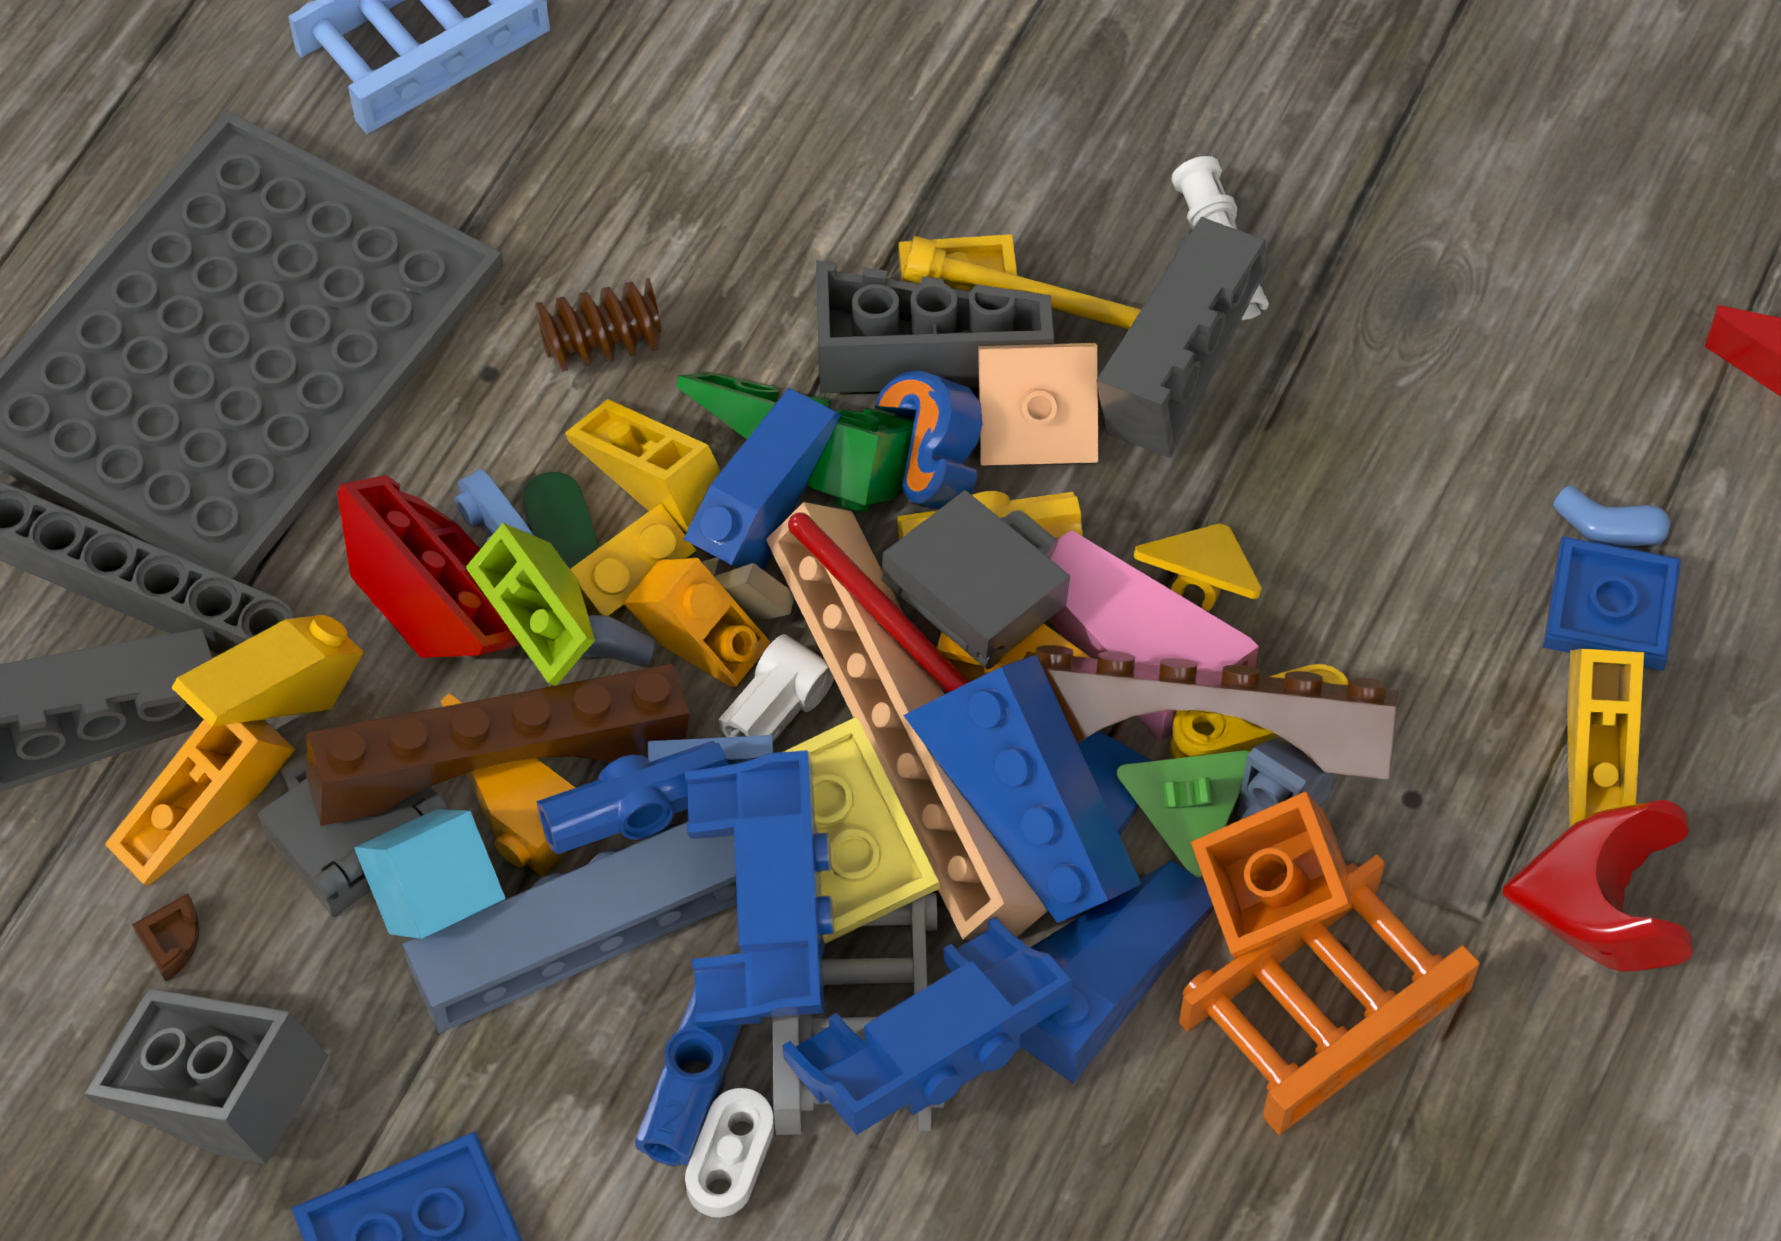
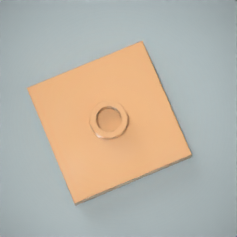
[978,343,1098,465]

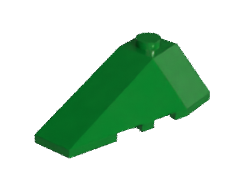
[676,371,915,511]

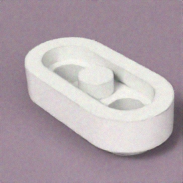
[685,1088,774,1217]

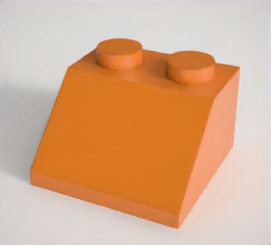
[1190,791,1352,958]

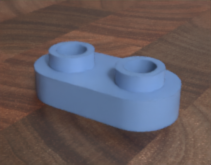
[454,469,533,542]

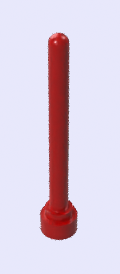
[788,512,969,693]

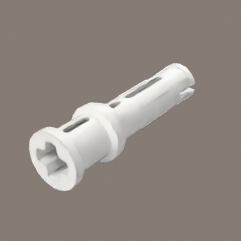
[1171,156,1269,320]

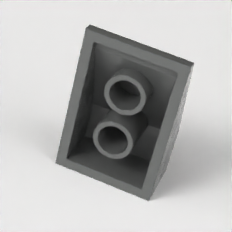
[84,989,328,1164]

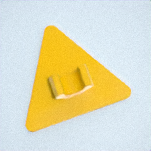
[1133,524,1262,611]

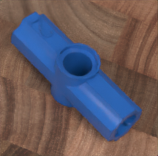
[536,740,728,854]
[635,988,742,1167]

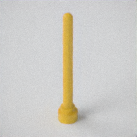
[902,236,1141,330]

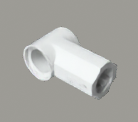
[718,634,834,742]

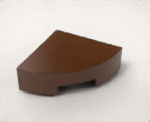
[132,893,199,982]

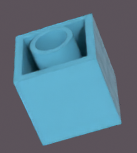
[354,809,506,939]

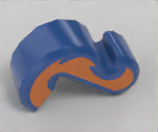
[874,370,983,510]

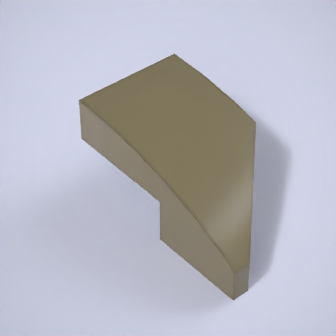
[702,557,794,620]

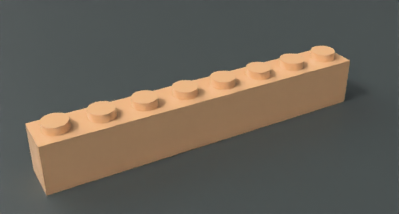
[766,502,1048,940]

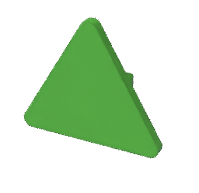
[1117,750,1250,878]

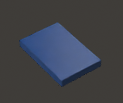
[291,1131,523,1241]

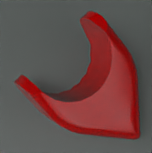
[1502,800,1693,972]

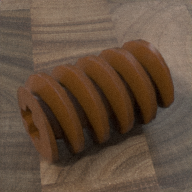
[535,278,661,372]

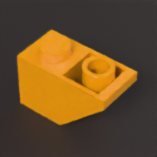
[624,558,771,687]

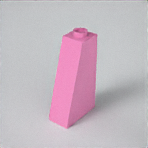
[1048,530,1259,741]

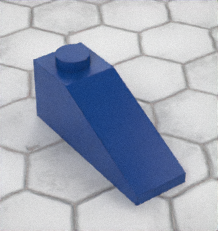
[684,388,841,570]

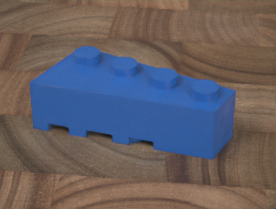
[903,655,1141,923]

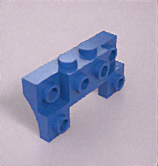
[685,750,834,1028]
[782,917,1072,1135]

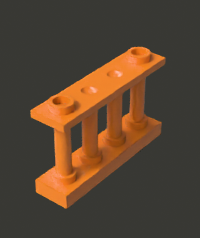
[1179,854,1480,1136]

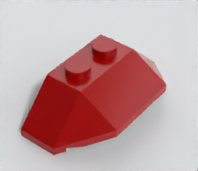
[337,475,521,658]

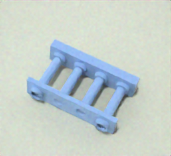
[288,0,550,134]

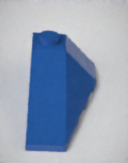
[1019,860,1214,1084]

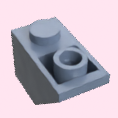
[1237,736,1334,819]

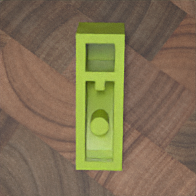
[466,523,595,686]

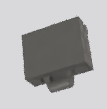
[881,490,1070,670]
[257,751,450,918]

